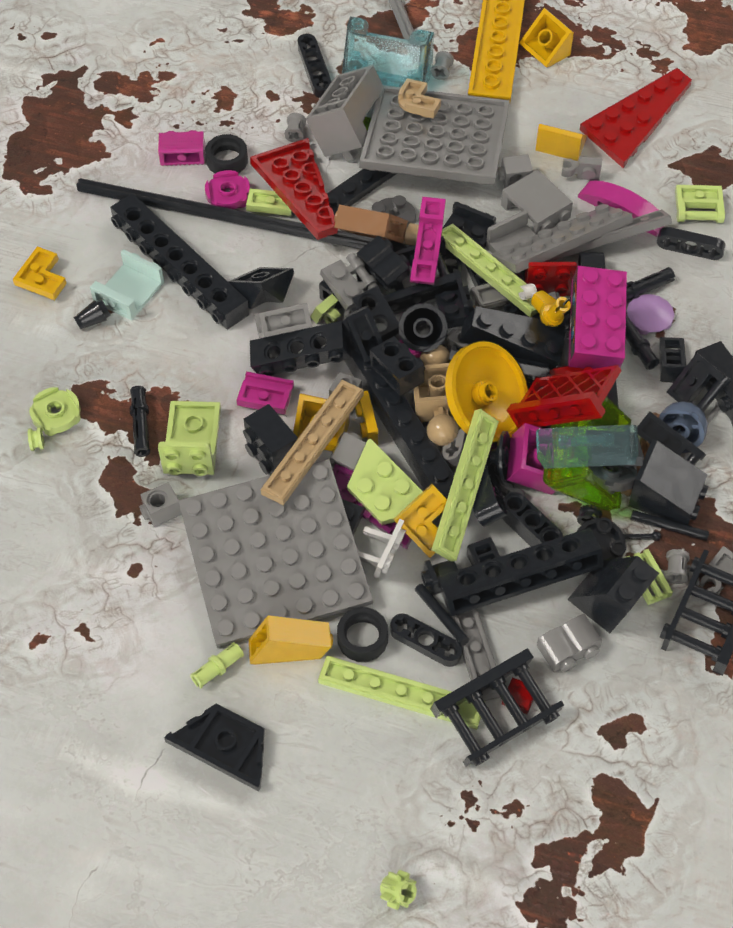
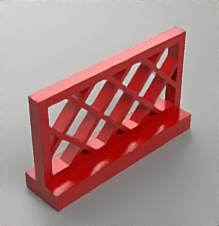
[507,365,621,429]

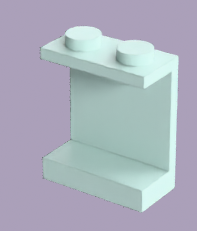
[90,249,164,321]

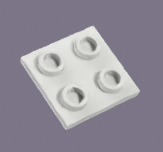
[358,519,406,579]

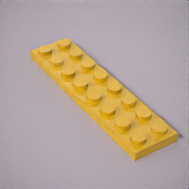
[468,0,525,103]

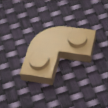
[398,78,441,119]

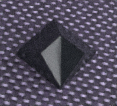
[228,267,294,309]

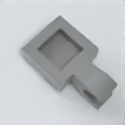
[561,156,602,181]

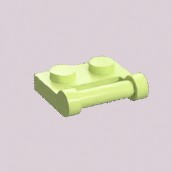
[675,185,725,223]

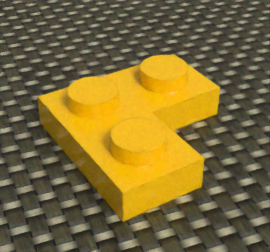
[13,246,67,300]
[394,484,447,558]

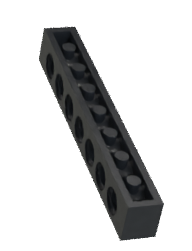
[110,193,249,330]

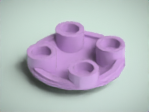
[626,294,674,335]

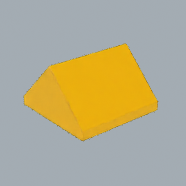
[519,8,574,68]
[535,124,587,161]
[293,393,350,451]

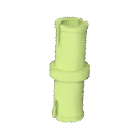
[190,642,244,689]

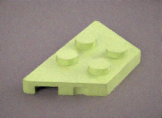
[347,438,423,525]

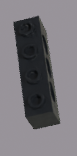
[250,321,351,376]

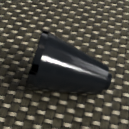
[398,303,448,352]

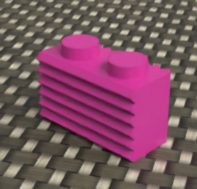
[158,130,205,166]

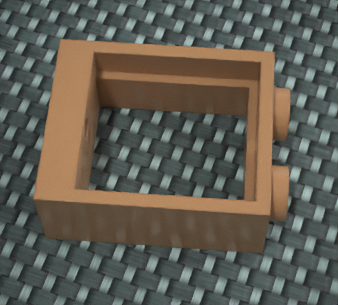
[334,205,408,243]

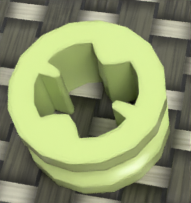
[28,427,44,451]

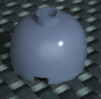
[658,401,708,453]

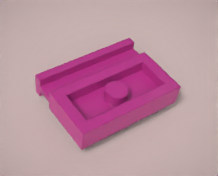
[237,371,294,415]

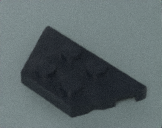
[164,703,265,792]

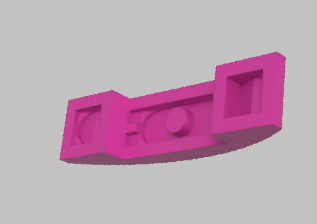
[578,181,664,237]
[410,197,446,285]

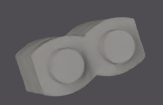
[537,614,602,672]

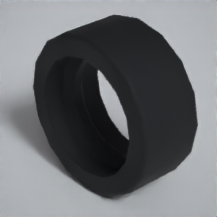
[205,134,248,174]
[337,607,388,662]

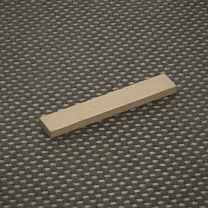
[260,380,364,505]

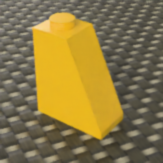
[248,615,333,665]

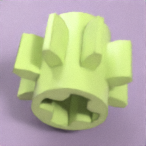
[380,870,417,910]

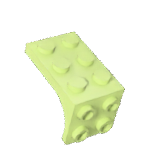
[158,401,221,476]

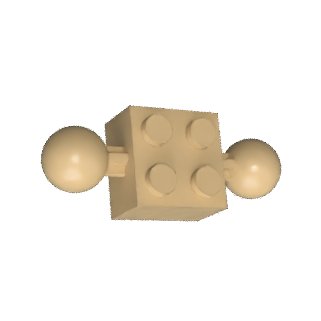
[414,345,459,447]

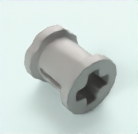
[431,51,454,80]
[284,113,306,142]
[664,549,690,584]

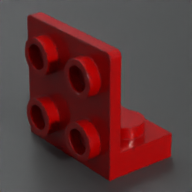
[524,262,577,297]

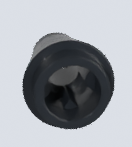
[73,299,111,330]

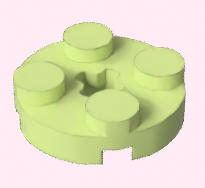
[29,387,81,436]

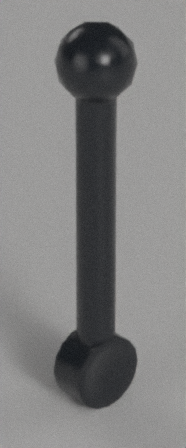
[623,531,662,541]

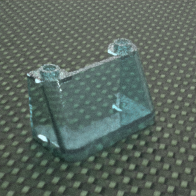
[342,16,434,87]

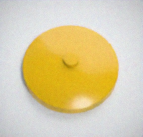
[445,341,528,443]

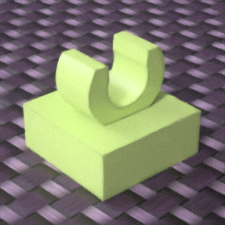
[311,294,341,324]

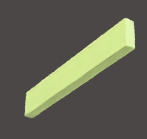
[441,224,539,317]
[431,409,499,561]
[318,655,485,730]

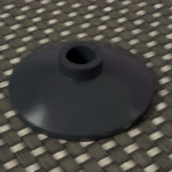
[490,431,510,482]

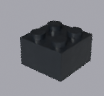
[243,404,298,475]

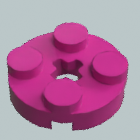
[205,170,250,209]

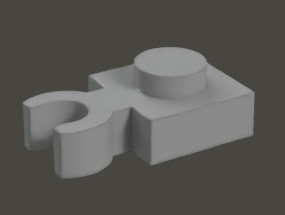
[700,546,733,594]

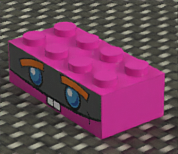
[568,266,627,369]

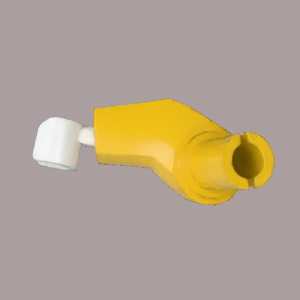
[519,284,571,327]

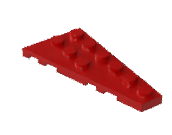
[579,68,692,168]
[250,138,338,240]

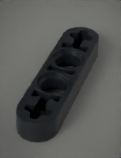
[297,34,332,98]

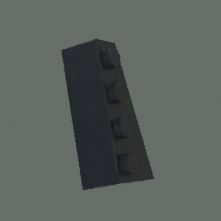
[460,306,565,375]

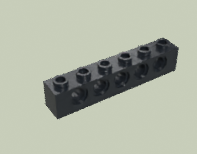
[438,528,604,617]

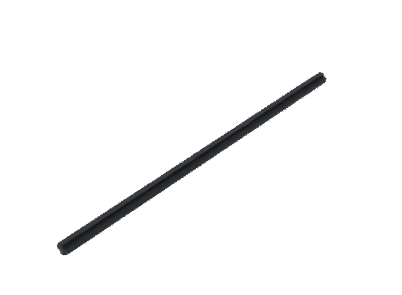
[76,178,413,252]

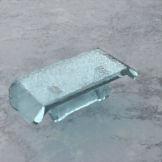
[536,425,638,469]

